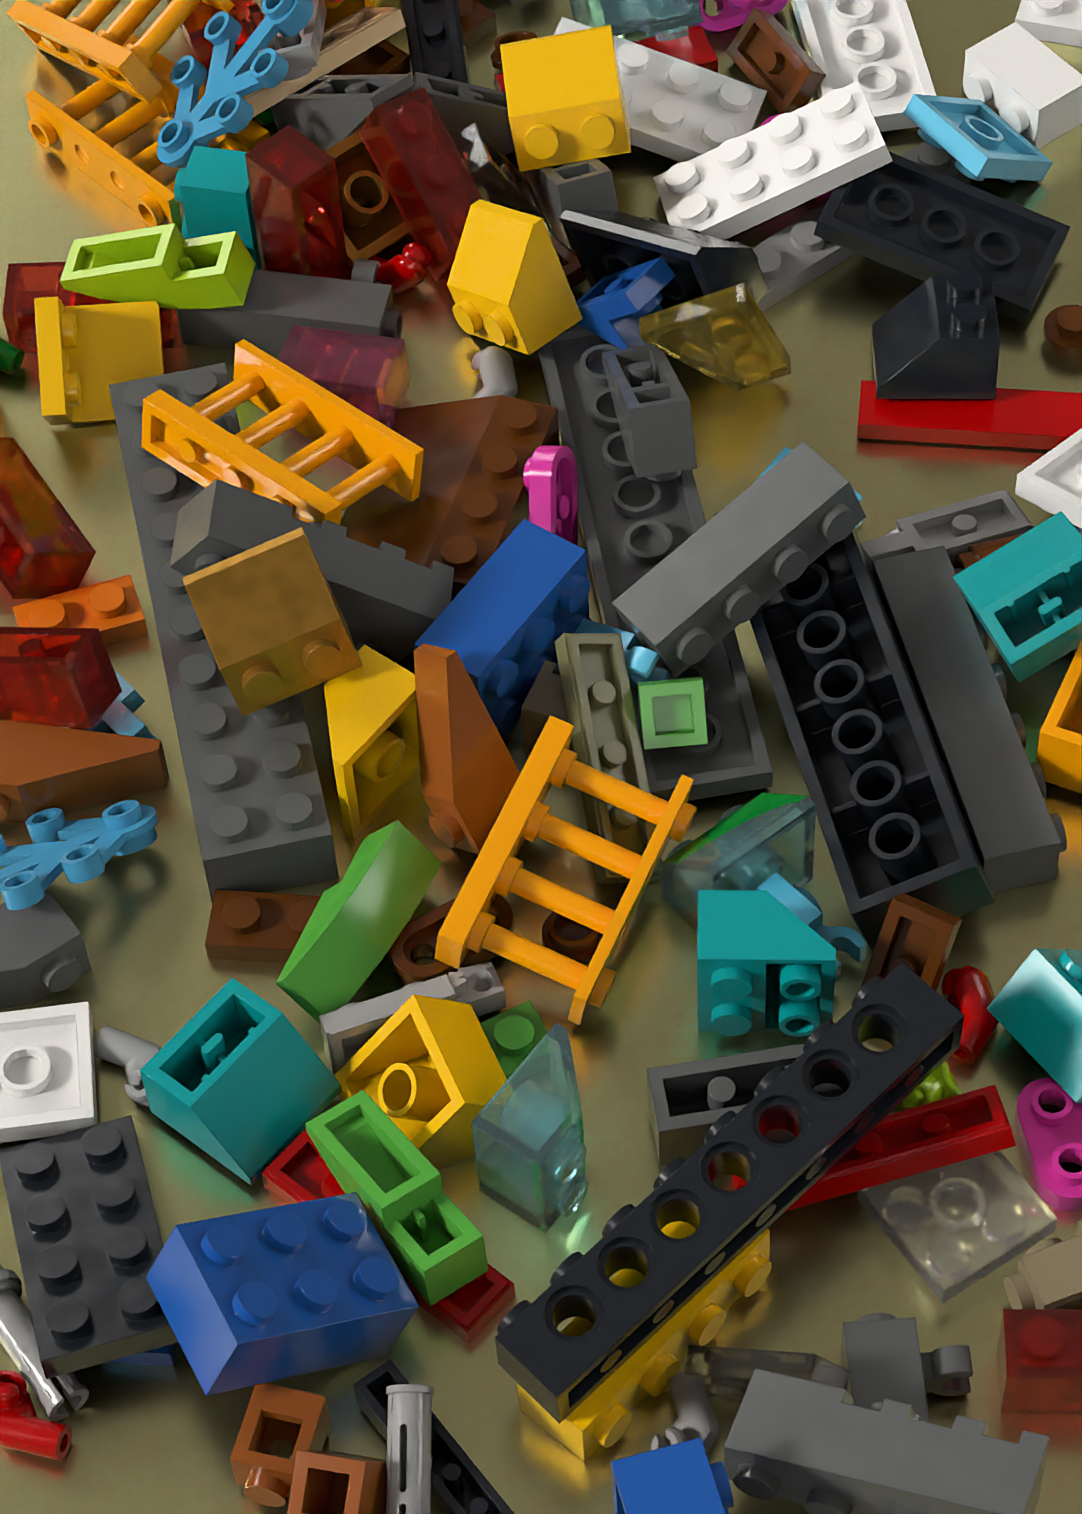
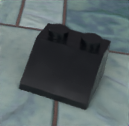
[871,271,1000,399]

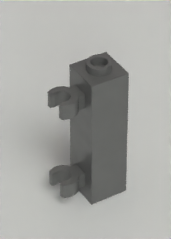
[177,246,403,367]
[841,1313,973,1423]

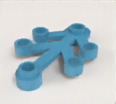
[157,0,313,168]
[0,800,159,910]

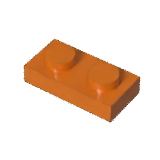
[12,574,148,667]

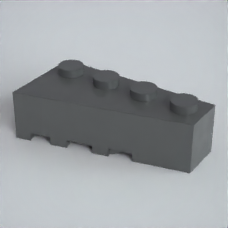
[170,479,454,663]
[724,1368,1050,1514]

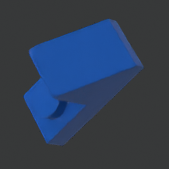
[576,257,676,349]

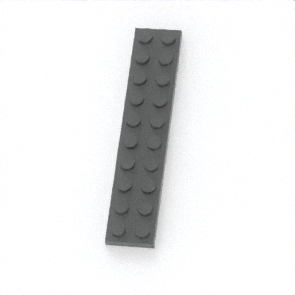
[538,323,773,802]

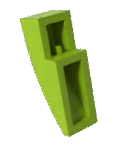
[60,223,256,309]

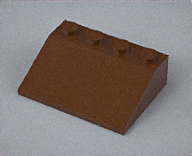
[340,395,560,601]

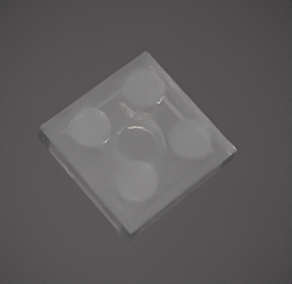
[858,1151,1057,1303]

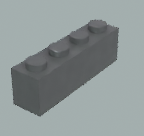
[612,441,866,678]

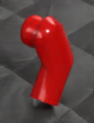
[369,242,432,294]
[941,965,999,1065]
[0,1370,72,1461]

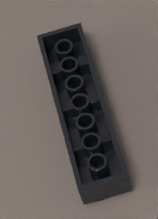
[713,512,996,951]

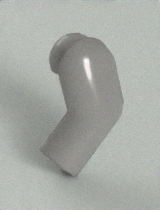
[472,346,518,399]
[94,1025,161,1106]
[651,1370,719,1453]

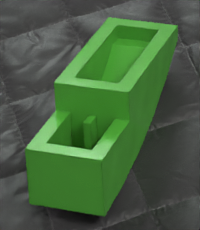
[276,820,442,1024]
[305,1090,489,1306]

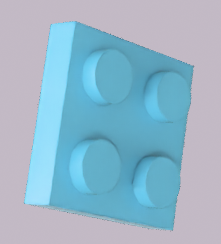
[903,94,1053,183]

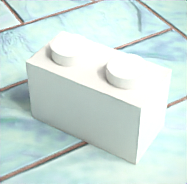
[962,22,1082,149]

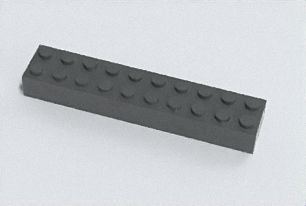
[109,363,339,903]

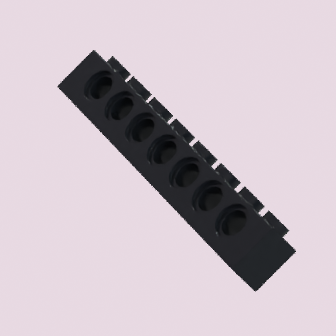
[495,962,964,1424]

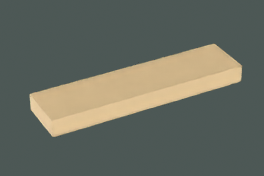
[242,7,406,118]

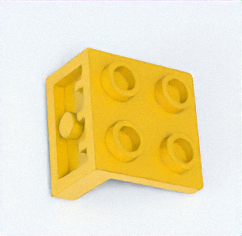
[34,296,164,425]

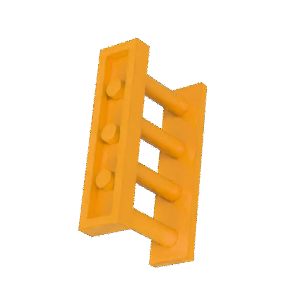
[6,0,234,104]
[25,34,275,234]
[141,339,424,525]
[434,715,697,1025]

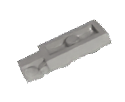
[861,489,1034,571]
[319,962,506,1074]

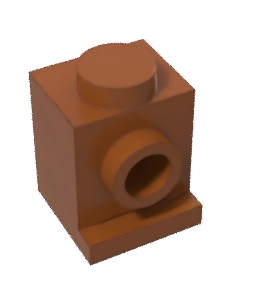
[230,1383,333,1507]

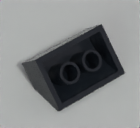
[559,210,769,338]

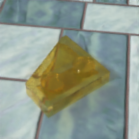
[639,283,791,391]

